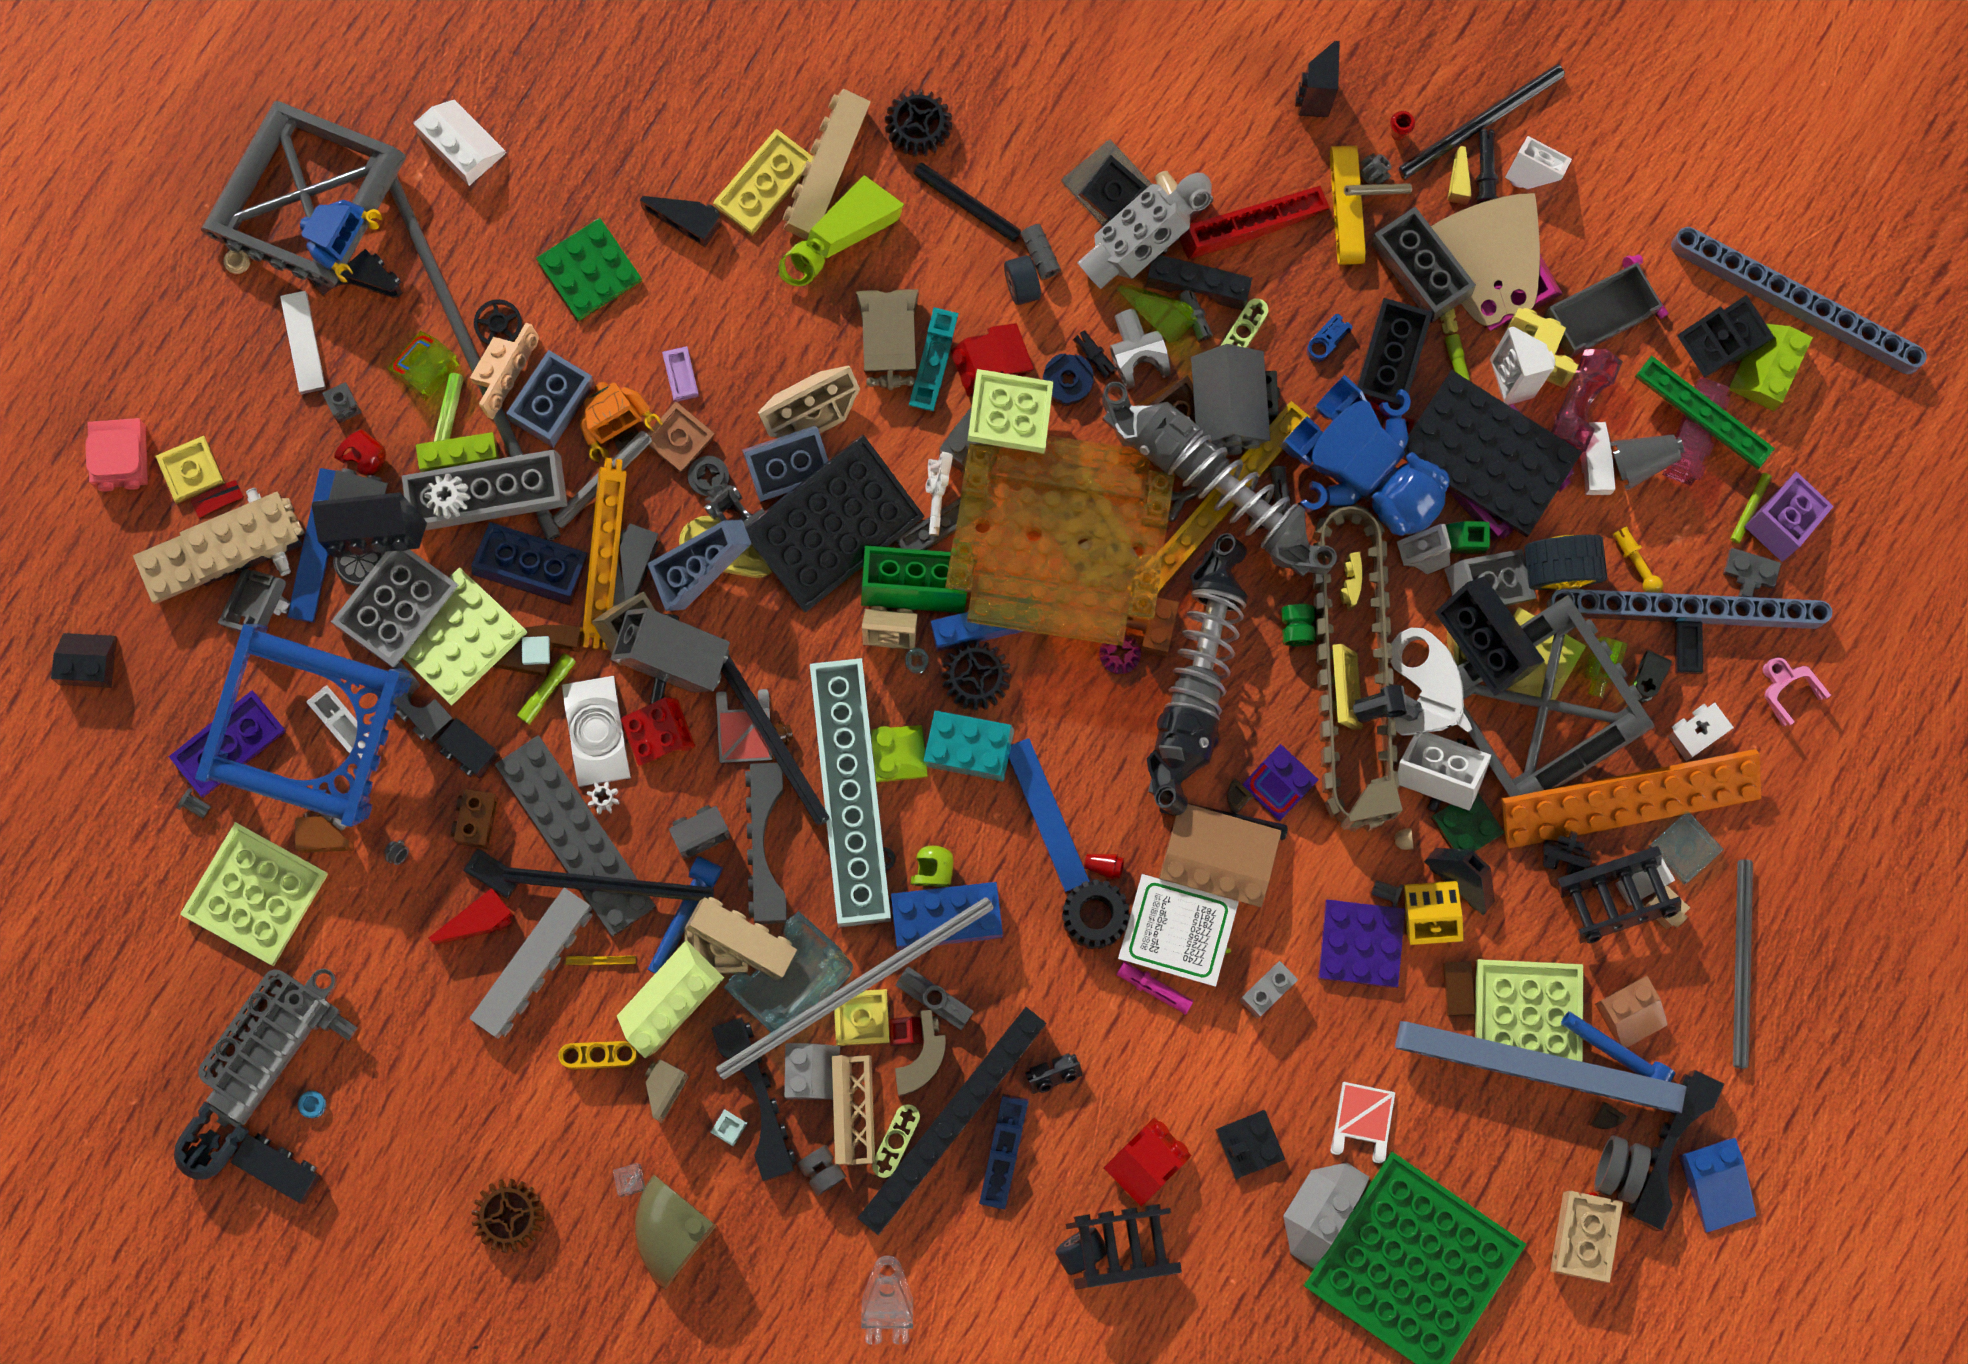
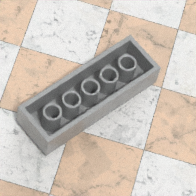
[402,450,568,530]

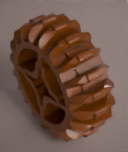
[471,1179,545,1253]

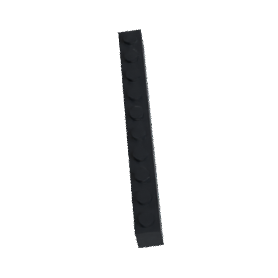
[857,1007,1047,1236]

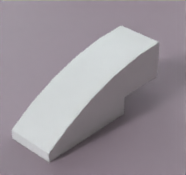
[1579,422,1615,495]
[306,685,369,758]

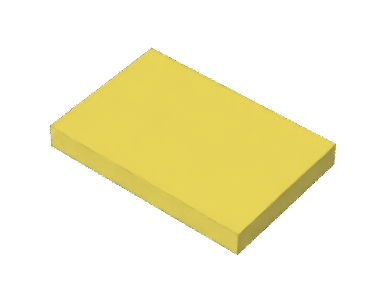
[1333,644,1363,730]

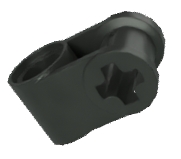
[1632,650,1672,703]

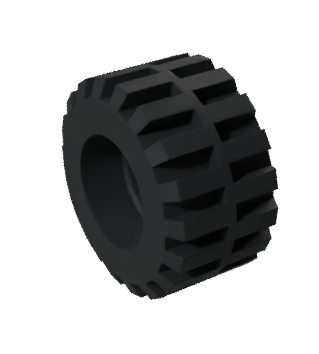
[1062,880,1130,949]

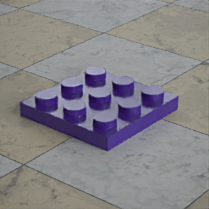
[1318,899,1405,988]

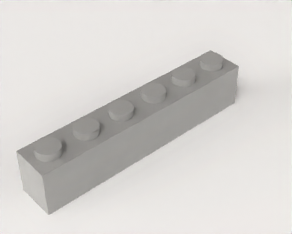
[469,887,593,1039]

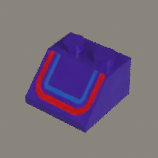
[1242,744,1319,822]

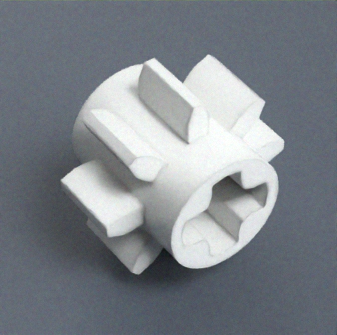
[587,781,620,815]

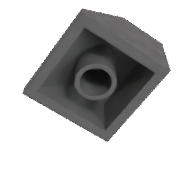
[669,805,731,860]

